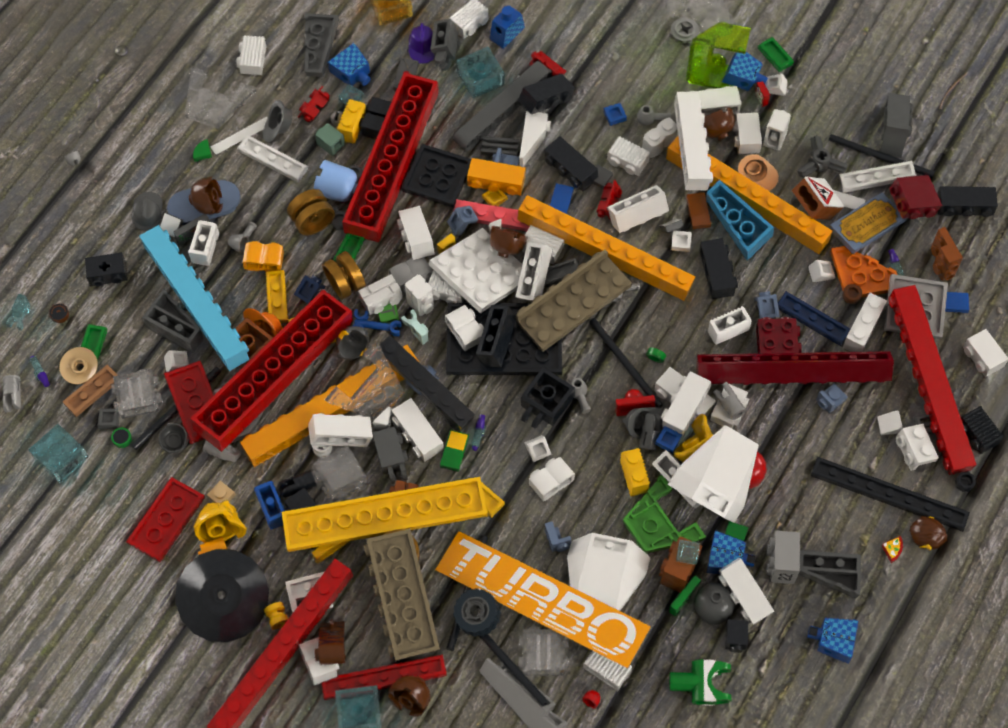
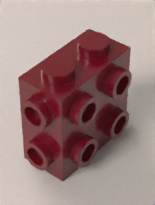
[889,175,942,219]
[756,317,802,353]

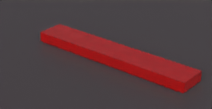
[321,654,447,700]

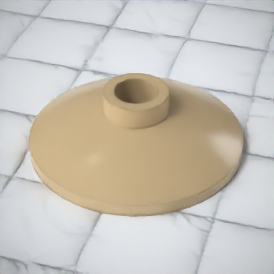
[59,347,98,385]

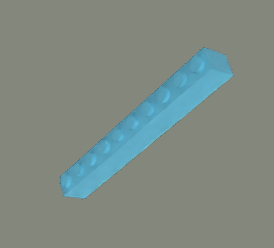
[139,225,250,371]

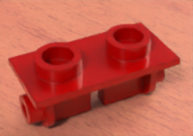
[529,51,567,77]
[298,86,330,122]
[596,180,622,221]

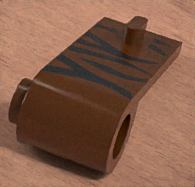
[315,619,345,665]

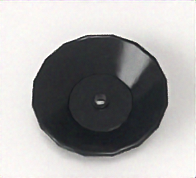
[175,549,269,642]

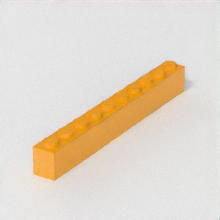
[666,136,833,254]
[517,195,696,301]
[240,345,419,467]

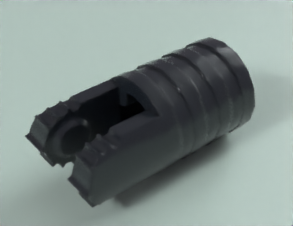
[279,469,317,498]

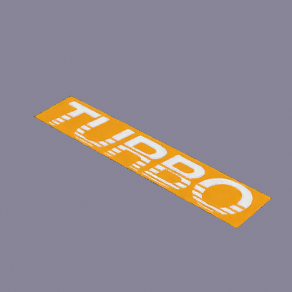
[435,531,651,668]

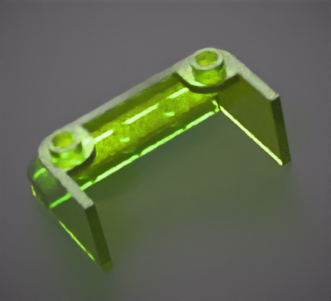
[686,22,751,90]

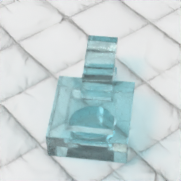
[6,294,30,331]

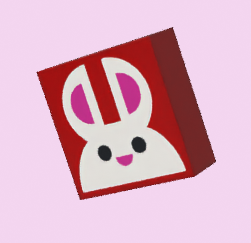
[755,81,770,107]

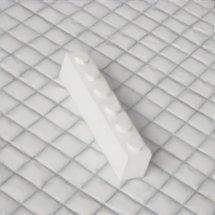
[674,92,713,190]

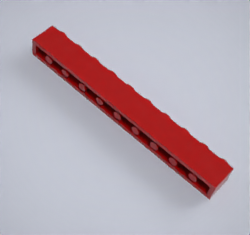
[889,285,977,475]
[206,559,353,728]

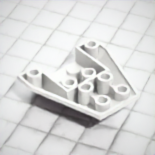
[668,425,759,523]
[567,533,651,611]

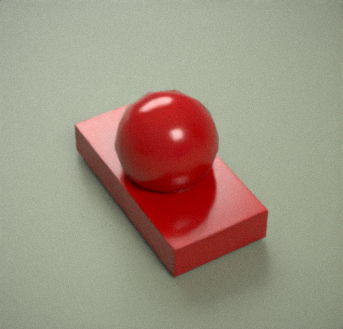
[615,389,656,416]

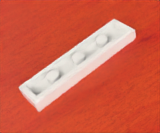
[237,135,308,183]
[839,161,916,193]

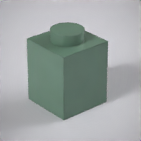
[315,123,345,156]

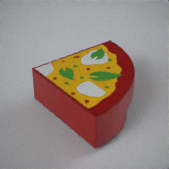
[882,536,903,563]

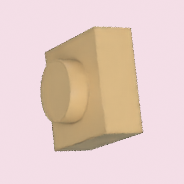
[207,481,236,503]

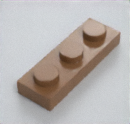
[63,365,121,417]

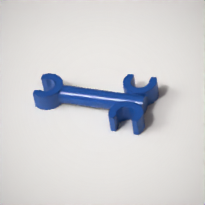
[352,309,402,336]

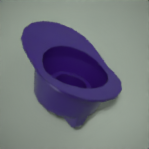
[409,23,435,64]

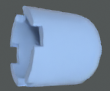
[314,160,358,202]

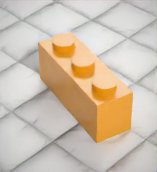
[467,158,526,196]

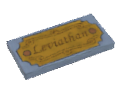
[829,193,906,254]

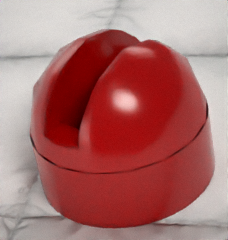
[582,690,601,709]

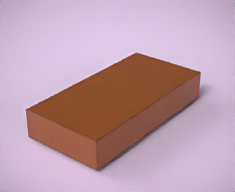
[686,192,711,229]

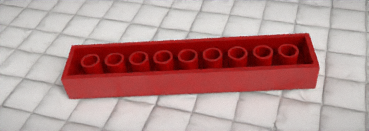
[342,73,439,243]
[190,290,352,452]

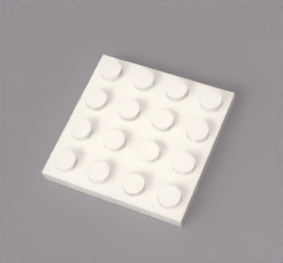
[428,228,523,313]

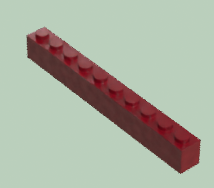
[696,351,894,385]

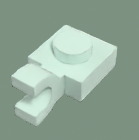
[401,309,429,345]

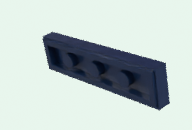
[778,291,851,346]

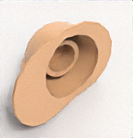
[738,154,779,191]

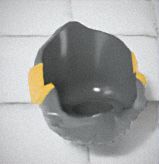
[336,326,370,359]

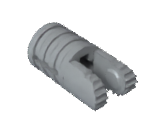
[3,375,21,413]
[713,382,747,420]

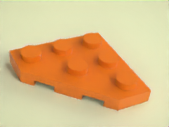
[830,246,897,298]

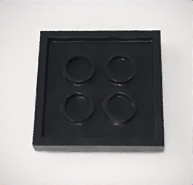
[402,144,471,208]

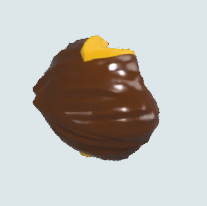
[909,517,947,551]

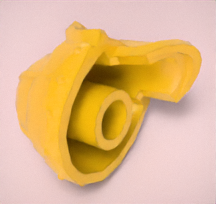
[673,414,713,463]
[193,500,247,543]

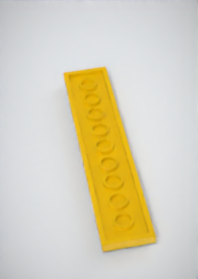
[282,477,488,552]

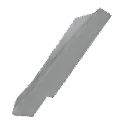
[480,658,568,728]

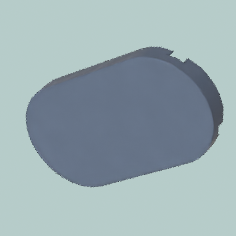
[167,180,241,225]

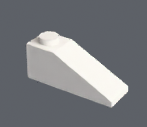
[519,111,551,167]

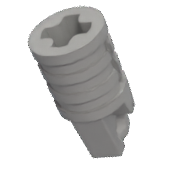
[203,440,241,462]

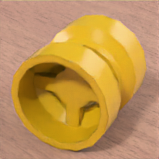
[264,602,289,630]

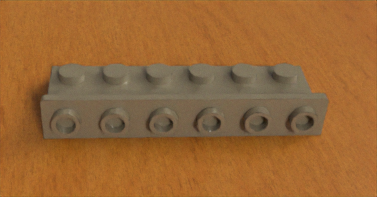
[516,250,632,352]
[363,528,440,661]

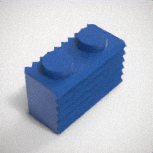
[254,481,285,530]

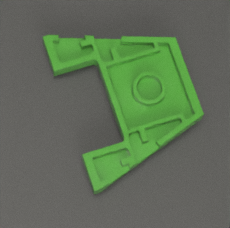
[623,475,706,554]

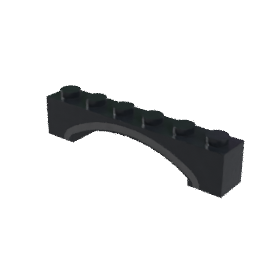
[375,335,475,432]

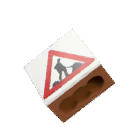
[792,177,845,220]

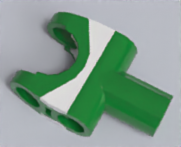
[669,660,732,706]

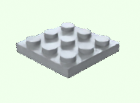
[884,274,948,339]

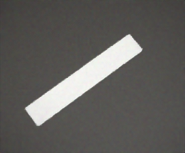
[211,117,268,155]

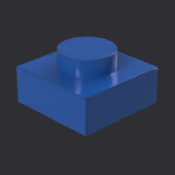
[603,103,627,126]
[655,426,682,454]

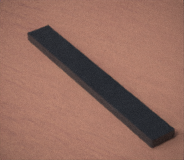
[811,457,970,532]

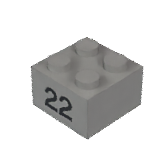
[766,531,800,584]

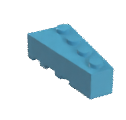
[706,180,774,261]

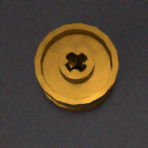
[287,189,335,236]
[322,251,366,300]

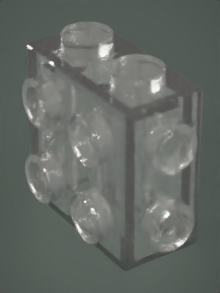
[111,369,163,419]
[313,446,368,503]
[519,627,569,676]

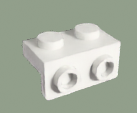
[896,424,939,471]

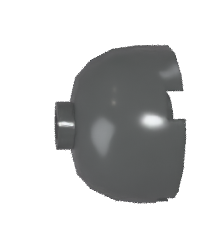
[694,582,735,625]

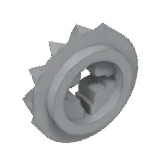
[671,18,699,43]

